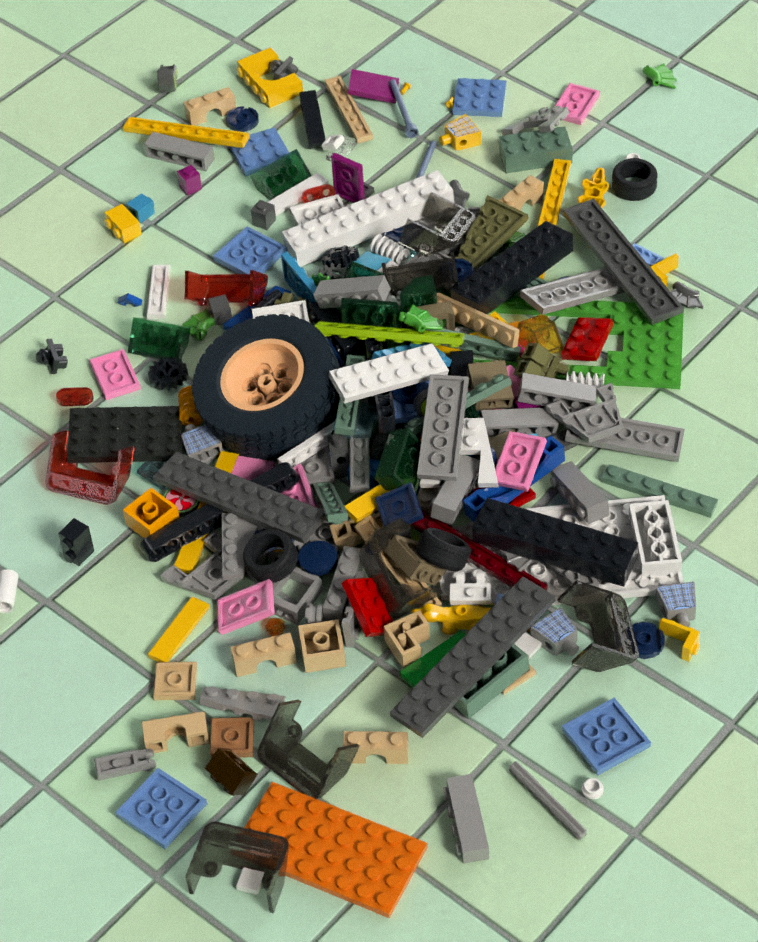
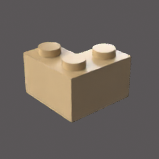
[383,610,430,669]

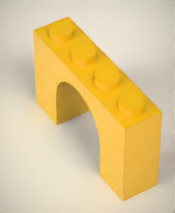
[236,47,303,108]

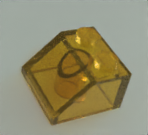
[517,314,564,354]

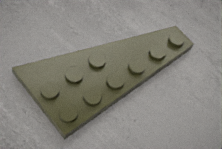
[455,195,529,272]

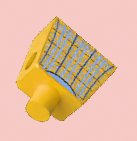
[439,114,481,151]

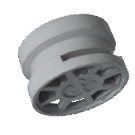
[305,603,324,624]

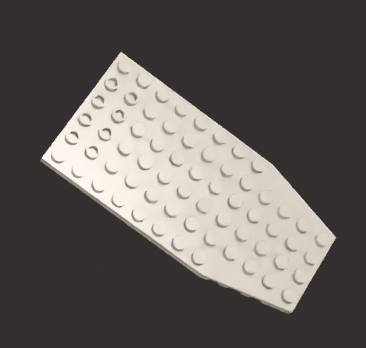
[439,495,684,605]

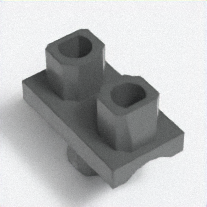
[270,56,298,80]

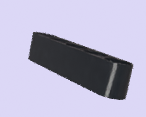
[299,90,326,149]

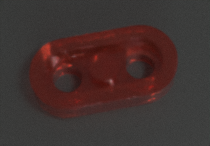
[301,184,335,203]
[56,387,94,406]

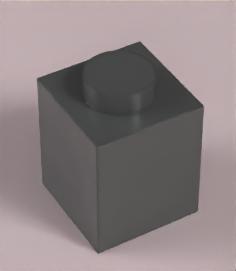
[251,200,276,230]
[208,295,232,326]

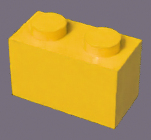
[104,204,142,243]

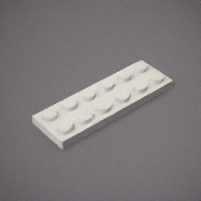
[329,344,449,403]

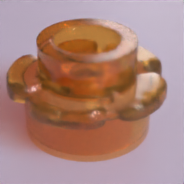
[266,618,286,636]

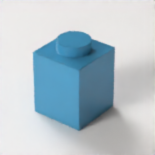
[126,193,155,224]

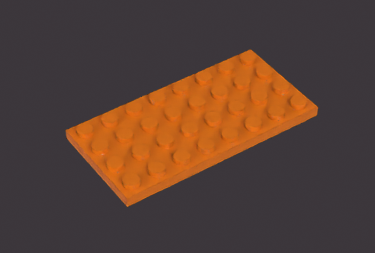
[231,782,428,918]

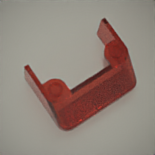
[184,270,268,306]
[45,430,134,505]

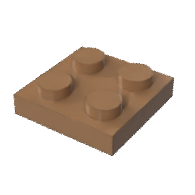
[210,717,255,758]

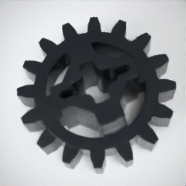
[321,245,360,268]
[148,356,188,391]

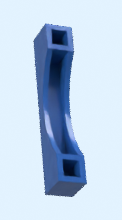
[463,436,565,522]

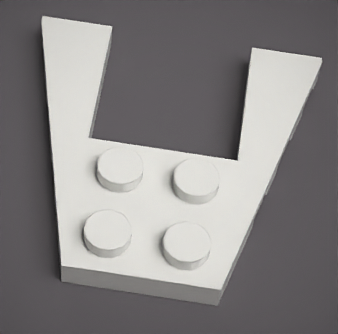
[420,418,499,488]

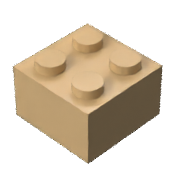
[298,619,346,673]

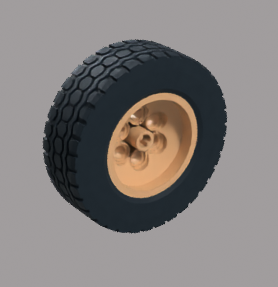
[192,314,341,460]

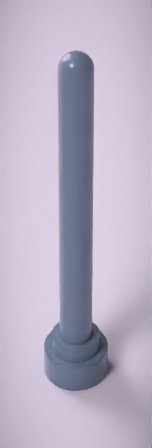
[390,79,419,138]
[415,141,436,179]

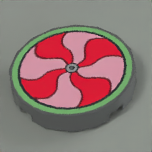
[163,488,200,517]

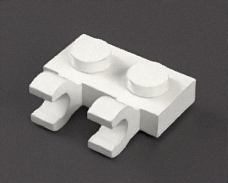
[450,571,491,605]

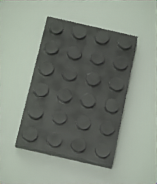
[67,406,182,463]

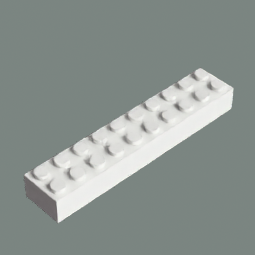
[282,170,455,267]

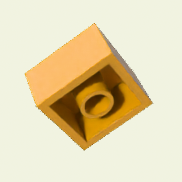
[123,488,180,539]

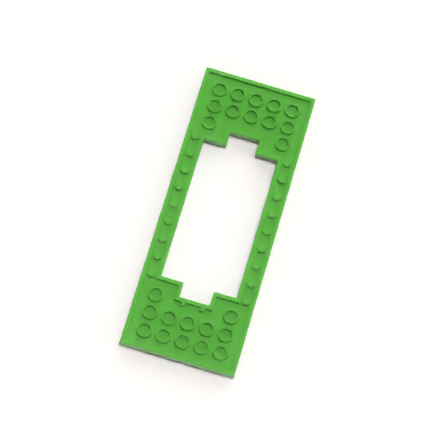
[388,292,684,389]

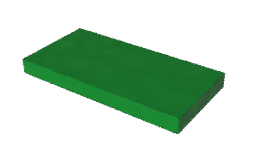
[399,630,466,688]

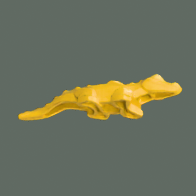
[578,167,609,248]
[411,603,530,635]

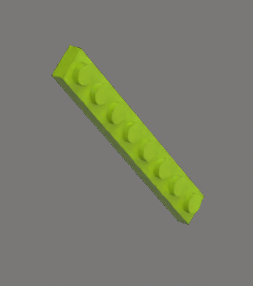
[315,321,465,347]

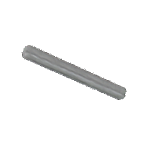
[509,762,587,840]

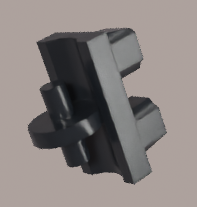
[36,339,68,374]

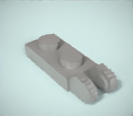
[94,748,156,781]

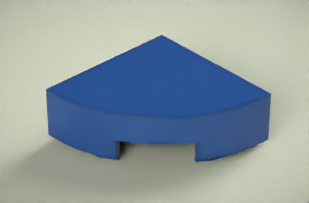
[117,293,143,307]

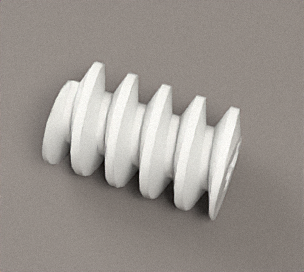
[370,234,410,266]
[566,371,605,397]

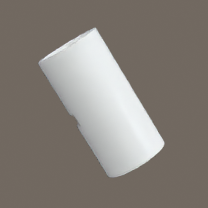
[0,569,19,613]

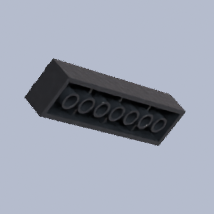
[451,221,573,315]
[472,498,638,587]

